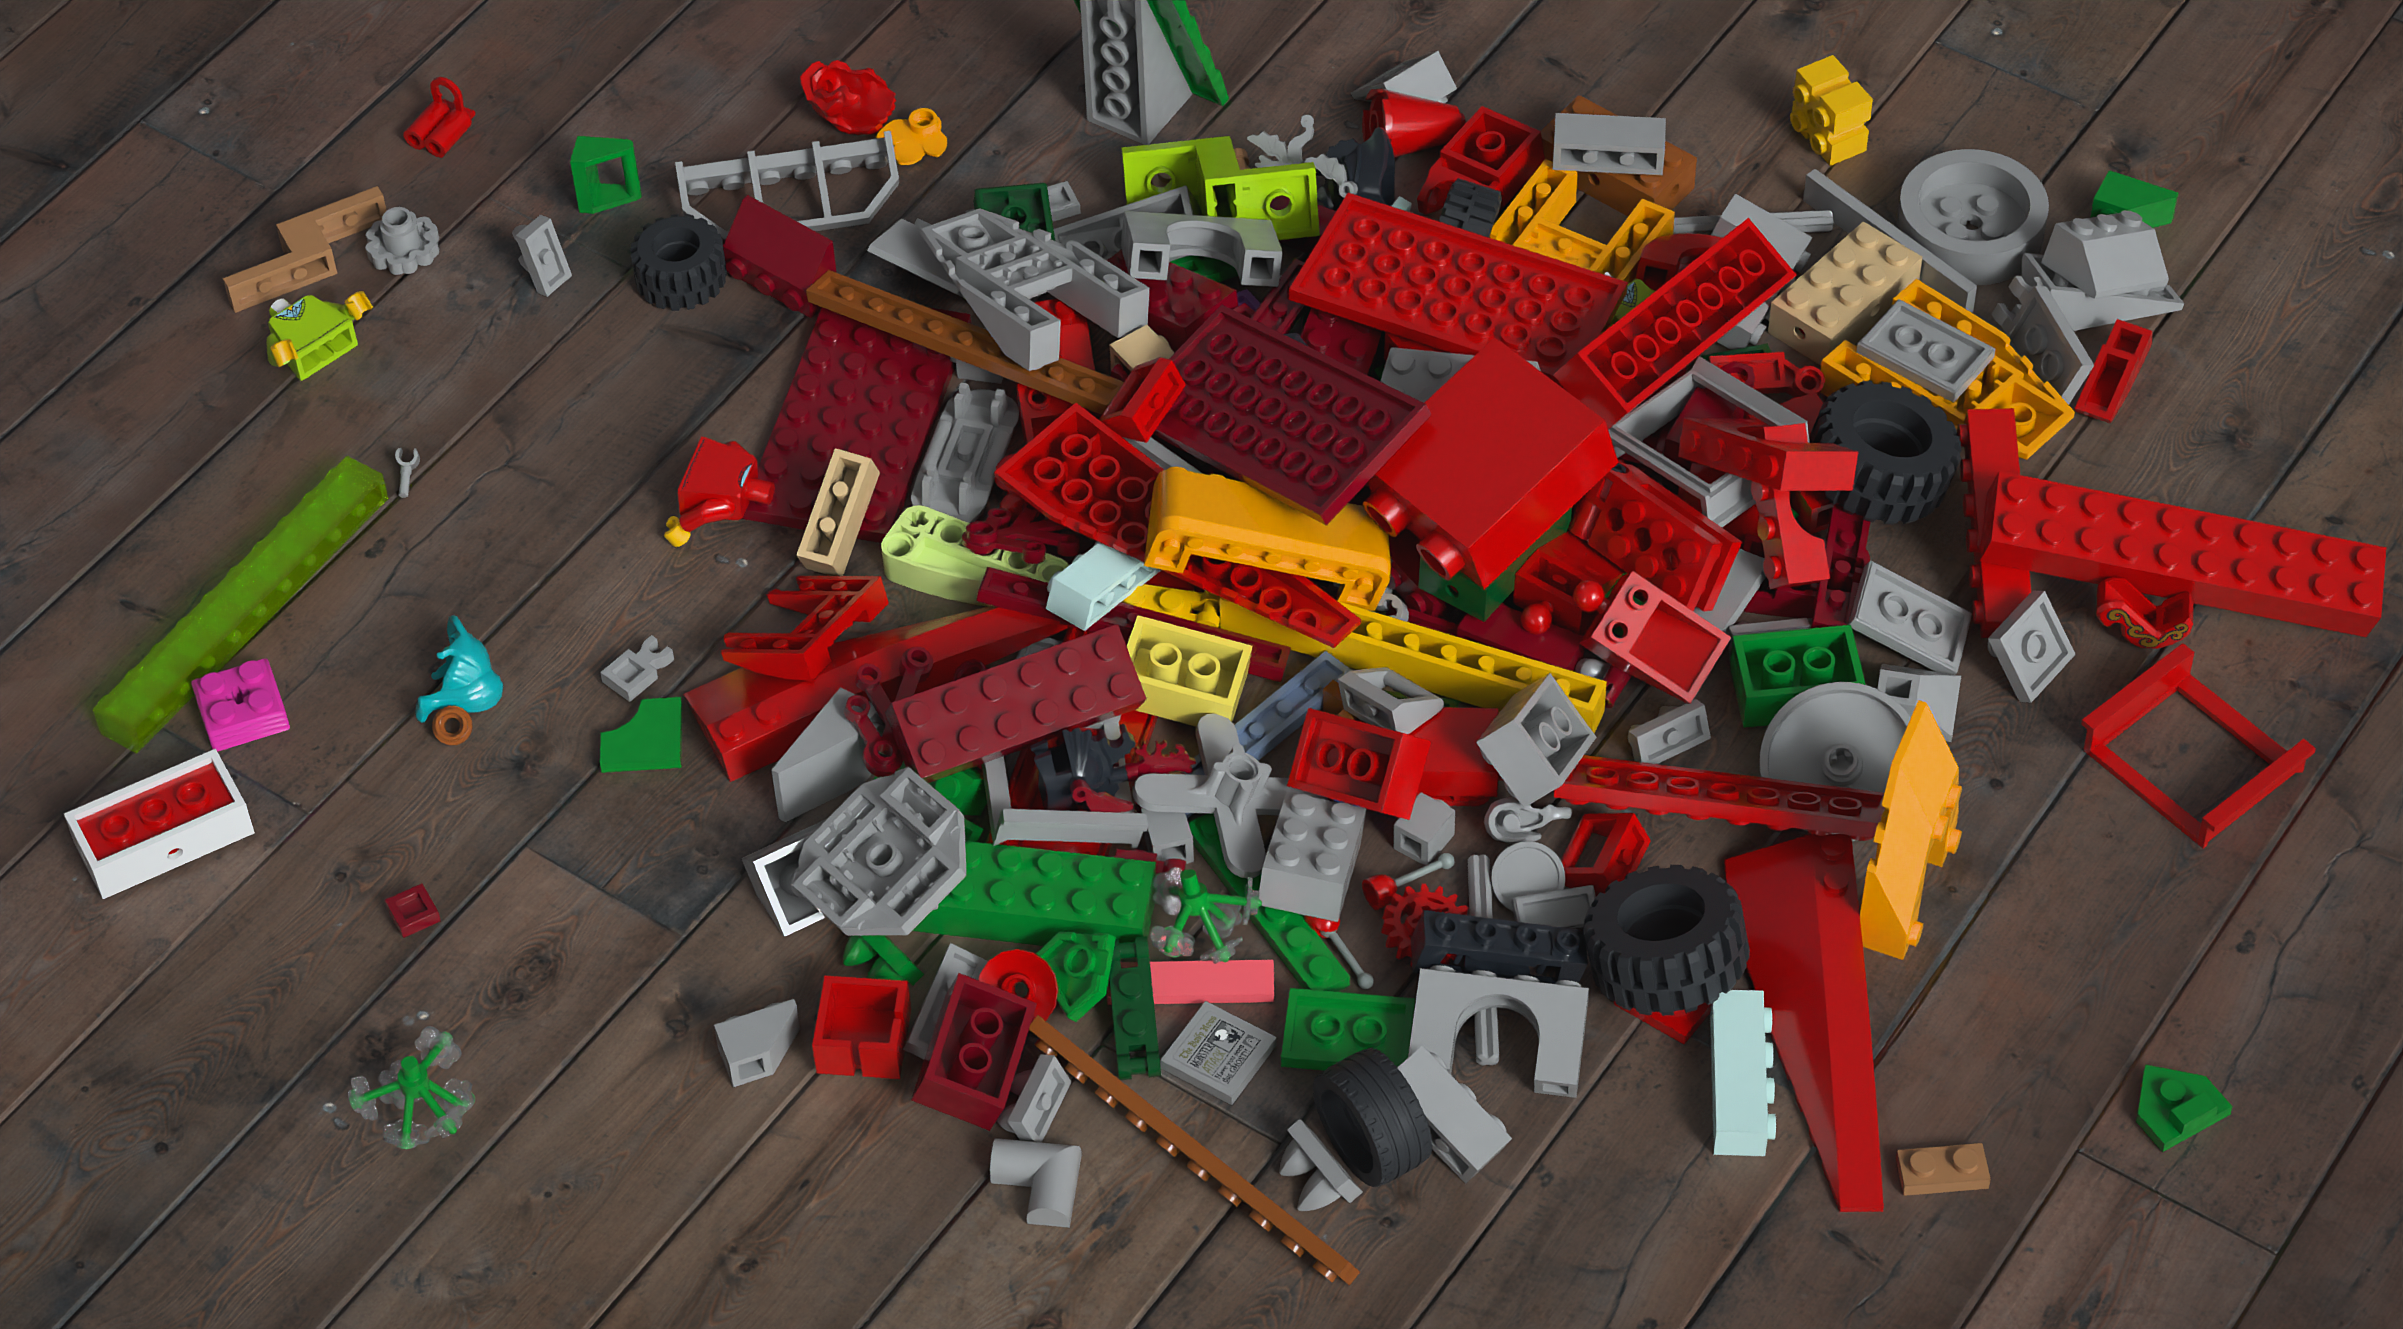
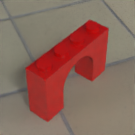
[1678,418,1858,491]

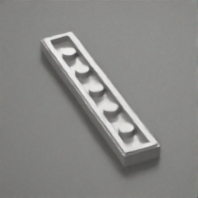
[1803,169,1977,313]

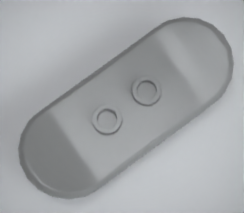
[911,382,1019,523]

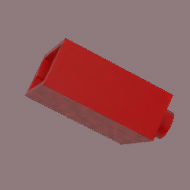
[1363,337,1619,590]

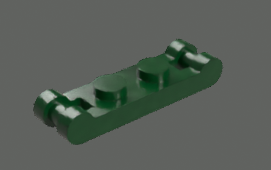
[1109,936,1161,1080]

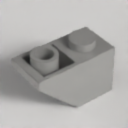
[714,999,800,1087]

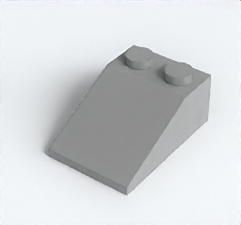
[771,687,887,822]

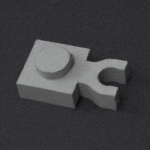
[600,635,674,702]

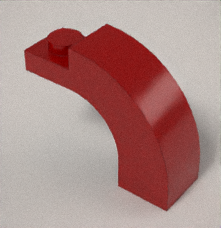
[1635,233,1723,291]

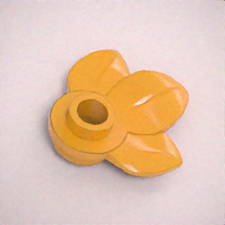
[876,108,947,165]

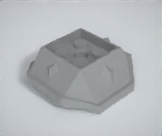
[791,767,967,936]

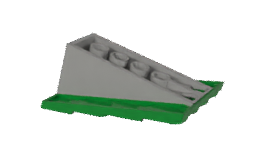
[1074,0,1229,145]

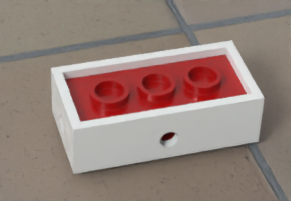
[64,749,255,899]

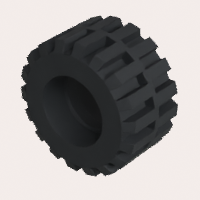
[1439,178,1502,238]
[630,214,727,311]

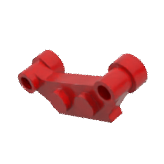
[1708,352,1825,398]

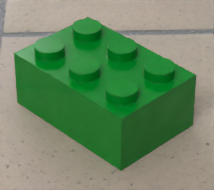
[1730,625,1866,728]

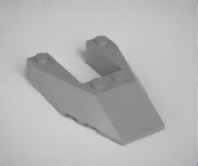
[921,208,1149,371]

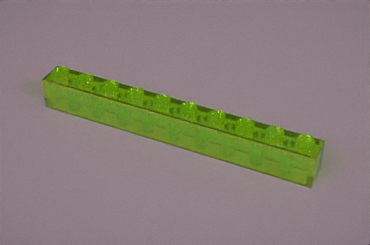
[93,456,389,754]

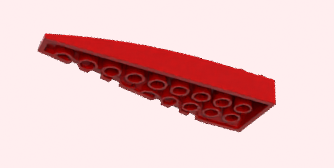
[1724,834,1884,1212]

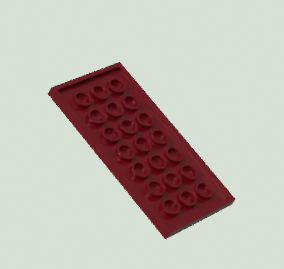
[1153,305,1431,526]
[743,307,971,543]

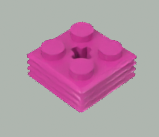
[191,658,290,752]

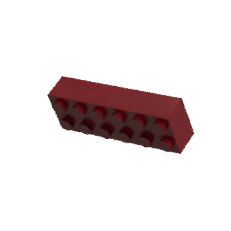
[885,624,1147,783]

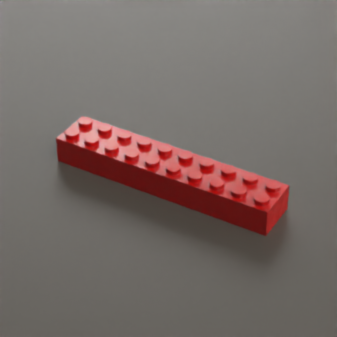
[1980,471,2387,637]

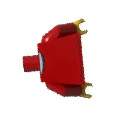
[664,436,775,547]

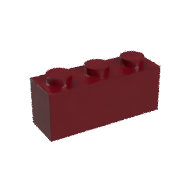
[1457,603,1585,672]

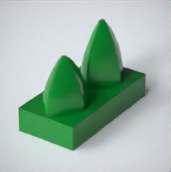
[843,935,924,986]

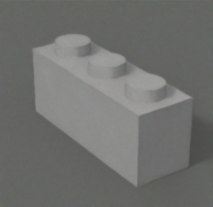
[1552,113,1666,175]
[1398,1045,1512,1184]

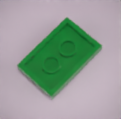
[1281,988,1415,1070]

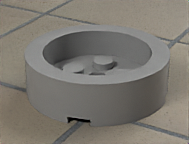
[1896,149,2049,285]

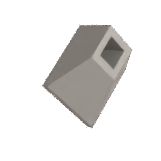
[1877,664,1961,742]

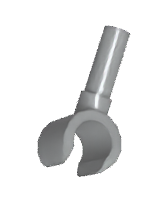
[395,447,420,498]

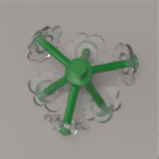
[1150,867,1262,964]
[348,1026,475,1149]

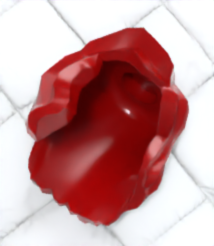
[800,60,896,135]

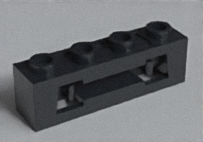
[1411,910,1588,984]

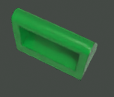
[570,136,642,214]

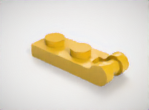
[1122,584,1220,628]

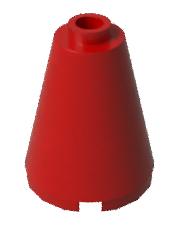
[1362,88,1466,157]

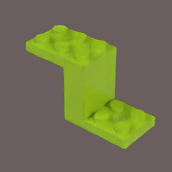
[1121,136,1320,240]

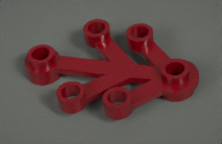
[962,502,1080,564]
[844,647,933,777]

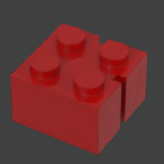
[812,976,912,1079]

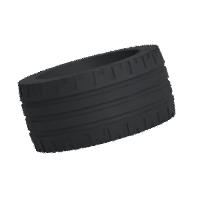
[1313,1048,1433,1187]

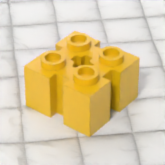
[1790,55,1873,166]

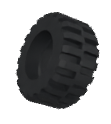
[1809,381,1962,525]
[1583,864,1750,1016]

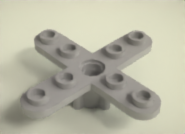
[1133,713,1328,879]

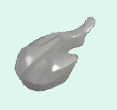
[1484,796,1572,844]

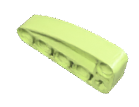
[881,505,1069,606]

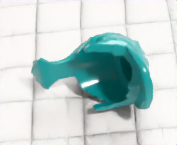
[415,615,503,723]

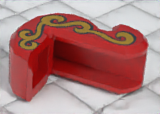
[2096,577,2194,649]

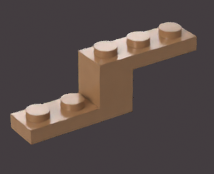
[223,186,387,313]

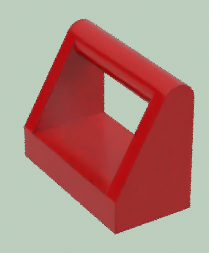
[1099,357,1186,443]
[1560,813,1651,897]

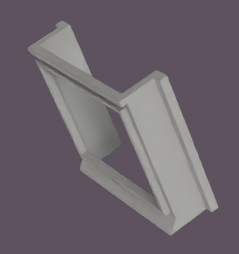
[1608,356,1809,527]
[981,715,1148,848]

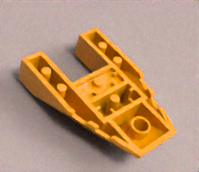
[1490,159,1675,284]
[1821,279,2075,460]
[1860,700,1962,960]

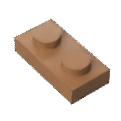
[1896,1143,1991,1196]

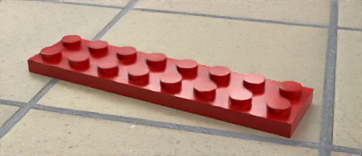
[1554,755,1885,841]

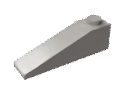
[1054,186,1202,262]
[2022,253,2184,331]

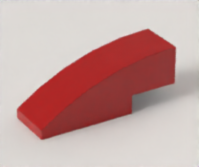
[2074,319,2153,424]

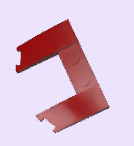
[721,576,889,681]

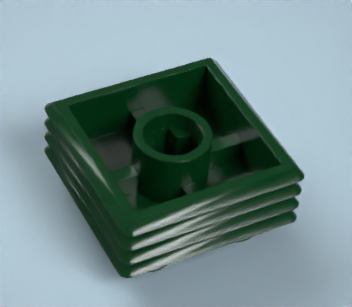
[973,183,1055,241]

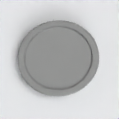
[1491,841,1565,911]

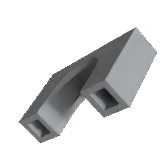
[1711,194,1812,350]
[1121,211,1282,287]
[1408,965,1589,1098]

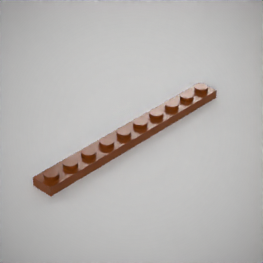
[806,270,1124,415]
[1029,1015,1360,1286]

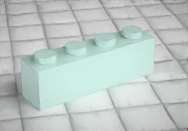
[1046,541,1161,631]
[1710,990,1776,1156]

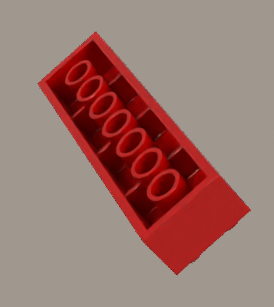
[1553,217,1797,430]

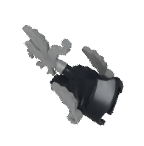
[1247,114,1395,211]

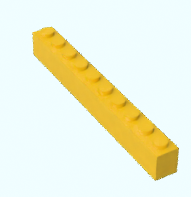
[1220,597,1607,734]

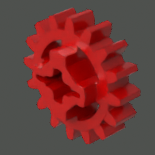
[1381,884,1468,967]

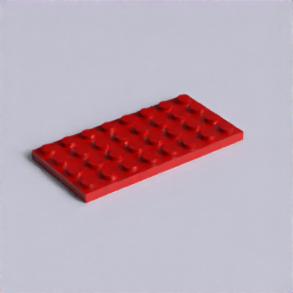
[1289,193,1628,389]

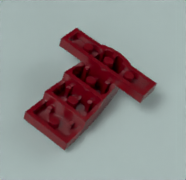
[1740,504,1870,628]

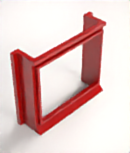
[2081,643,2316,849]

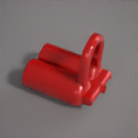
[403,76,476,158]

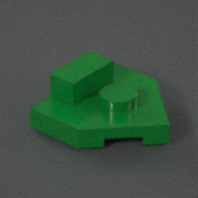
[1036,931,1116,1022]
[2136,1064,2233,1153]

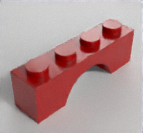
[1746,423,1830,589]

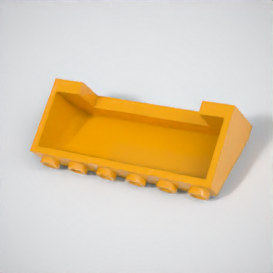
[1144,467,1391,611]

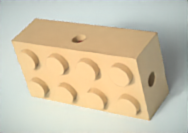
[1768,222,1922,365]

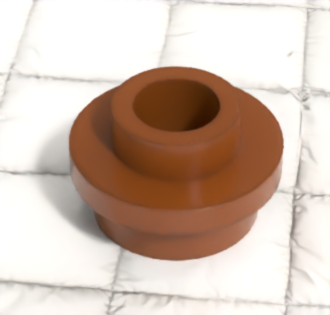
[432,706,473,746]

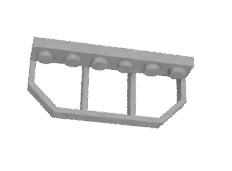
[675,131,899,244]

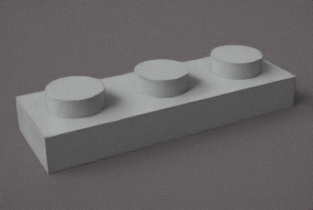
[903,943,988,1059]

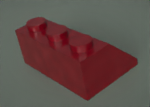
[723,195,837,318]

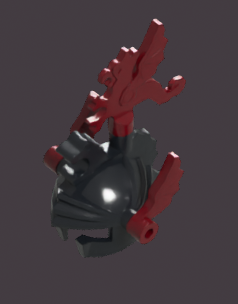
[1030,724,1196,813]

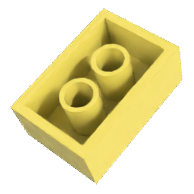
[1127,615,1253,727]

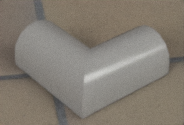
[990,1138,1082,1228]

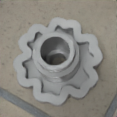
[365,207,440,275]

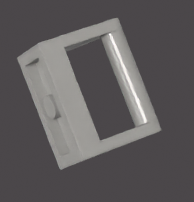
[1338,667,1444,734]

